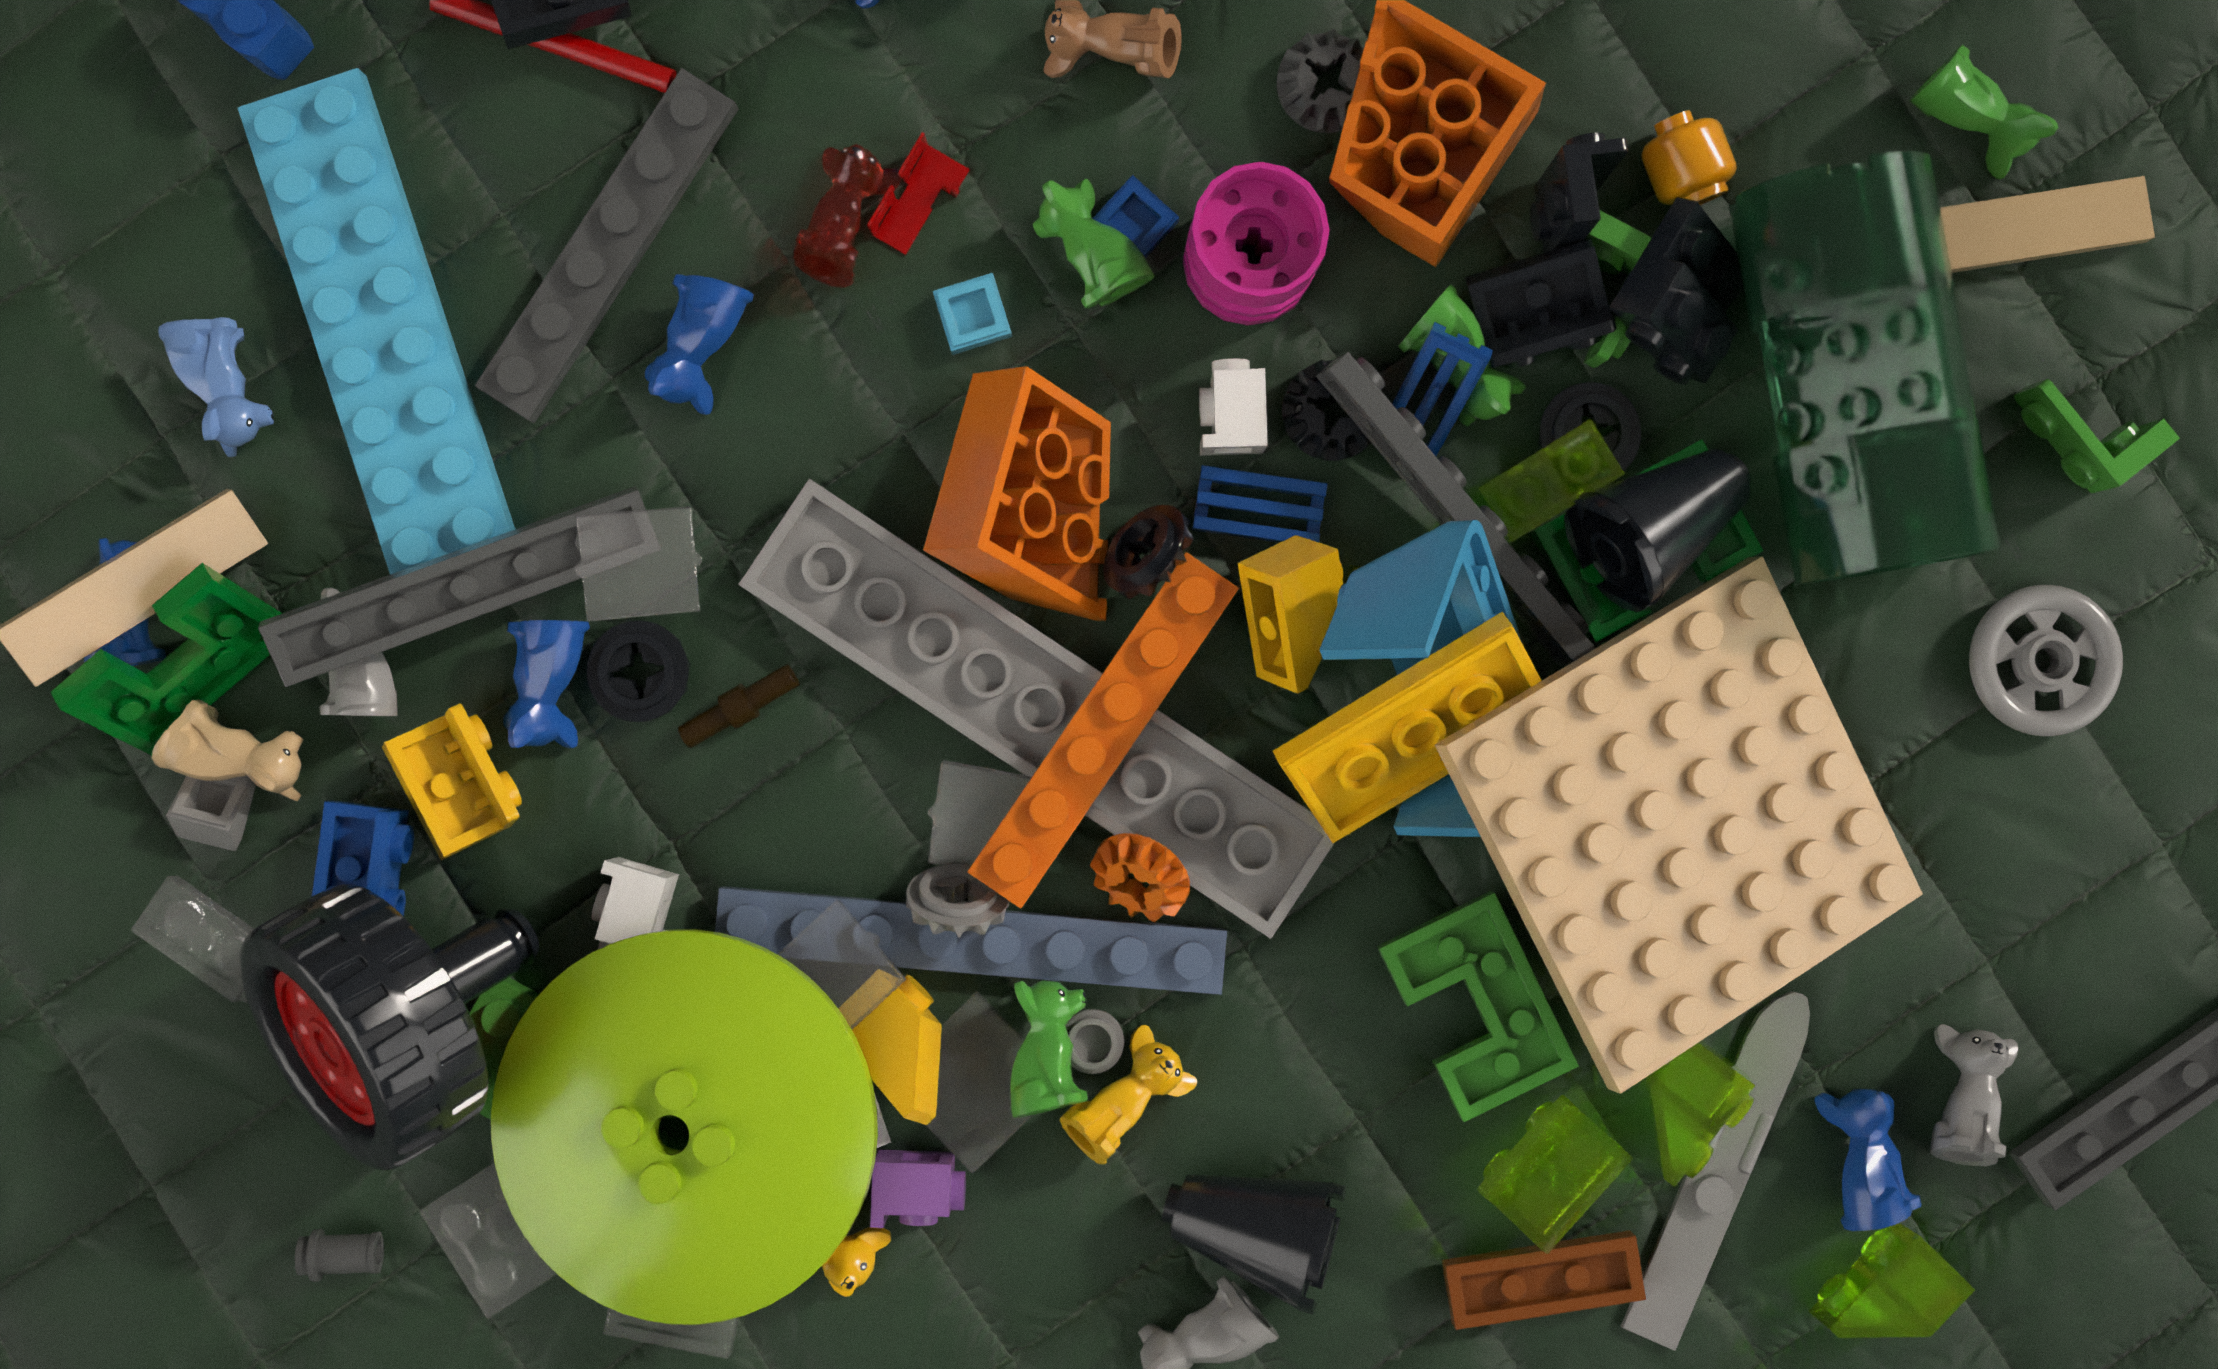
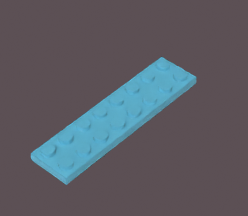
[237,68,515,574]

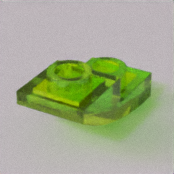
[1479,419,1625,541]

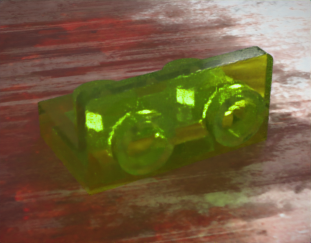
[1477,1095,1634,1254]

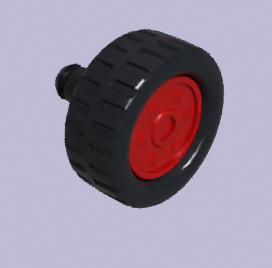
[239,884,539,1170]

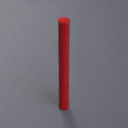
[429,0,676,93]

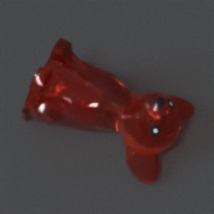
[793,144,901,288]

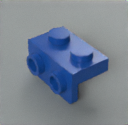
[312,801,414,916]

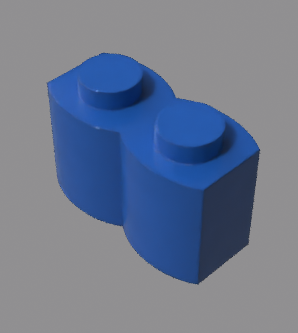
[177,0,314,80]

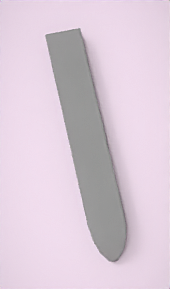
[1621,991,1810,1351]

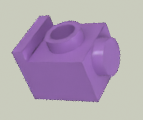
[870,1150,966,1228]

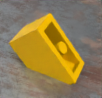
[1237,535,1343,694]
[839,969,942,1125]

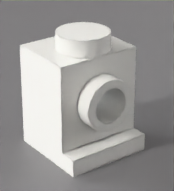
[1199,359,1268,456]
[592,857,679,949]

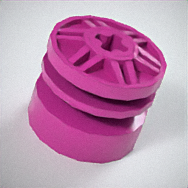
[1183,162,1330,326]

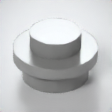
[1066,1009,1124,1074]

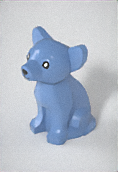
[159,317,274,457]

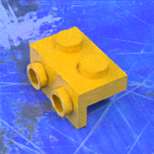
[382,703,522,860]

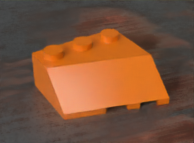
[1329,0,1546,268]
[923,366,1111,621]

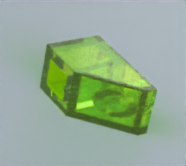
[1645,1040,1755,1187]
[1808,1223,1975,1338]

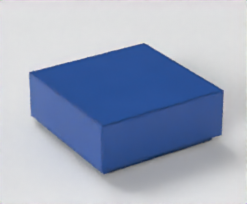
[1093,175,1179,258]

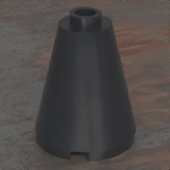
[1564,449,1751,612]
[1162,1174,1346,1315]

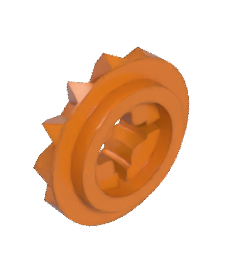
[1090,833,1190,923]

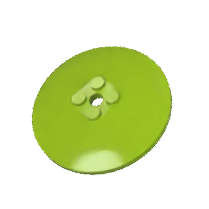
[491,929,878,1325]

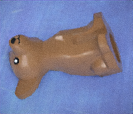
[1044,0,1182,79]

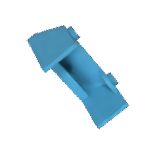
[1319,520,1523,837]

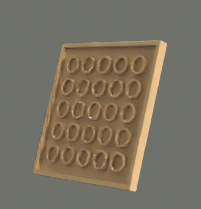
[1435,556,1923,1094]

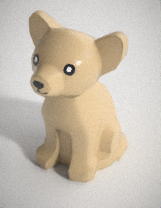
[151,700,304,801]

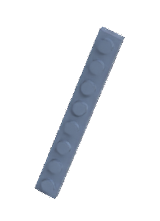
[715,886,1227,995]

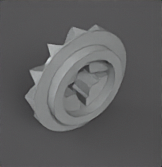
[906,864,1009,938]

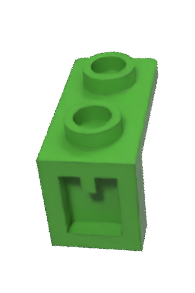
[1583,210,1652,368]
[2014,379,2180,493]

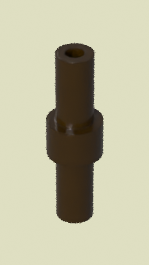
[678,664,800,749]

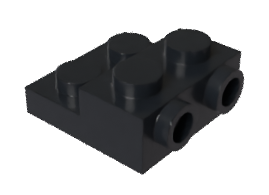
[1609,197,1751,385]

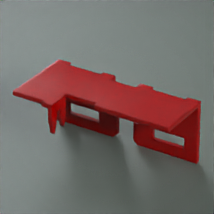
[867,132,970,255]

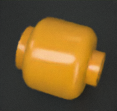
[1641,110,1737,206]

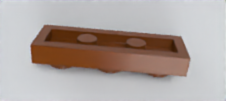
[1442,1230,1646,1330]

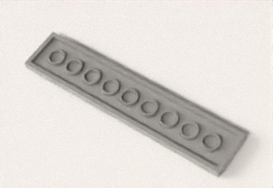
[738,479,1334,939]

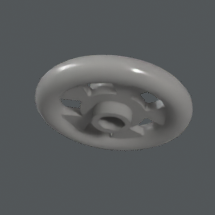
[1969,585,2123,736]

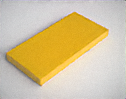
[1272,612,1542,843]

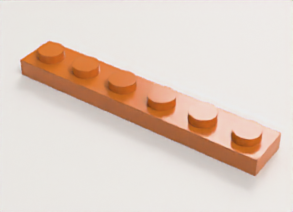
[967,552,1239,909]

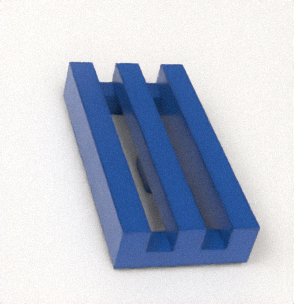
[1392,322,1493,456]
[1192,465,1327,543]

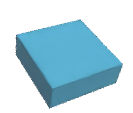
[933,273,1012,355]

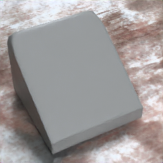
[166,776,256,851]

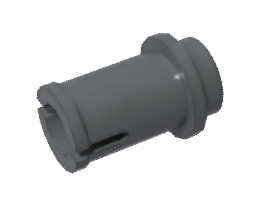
[295,1229,384,1282]

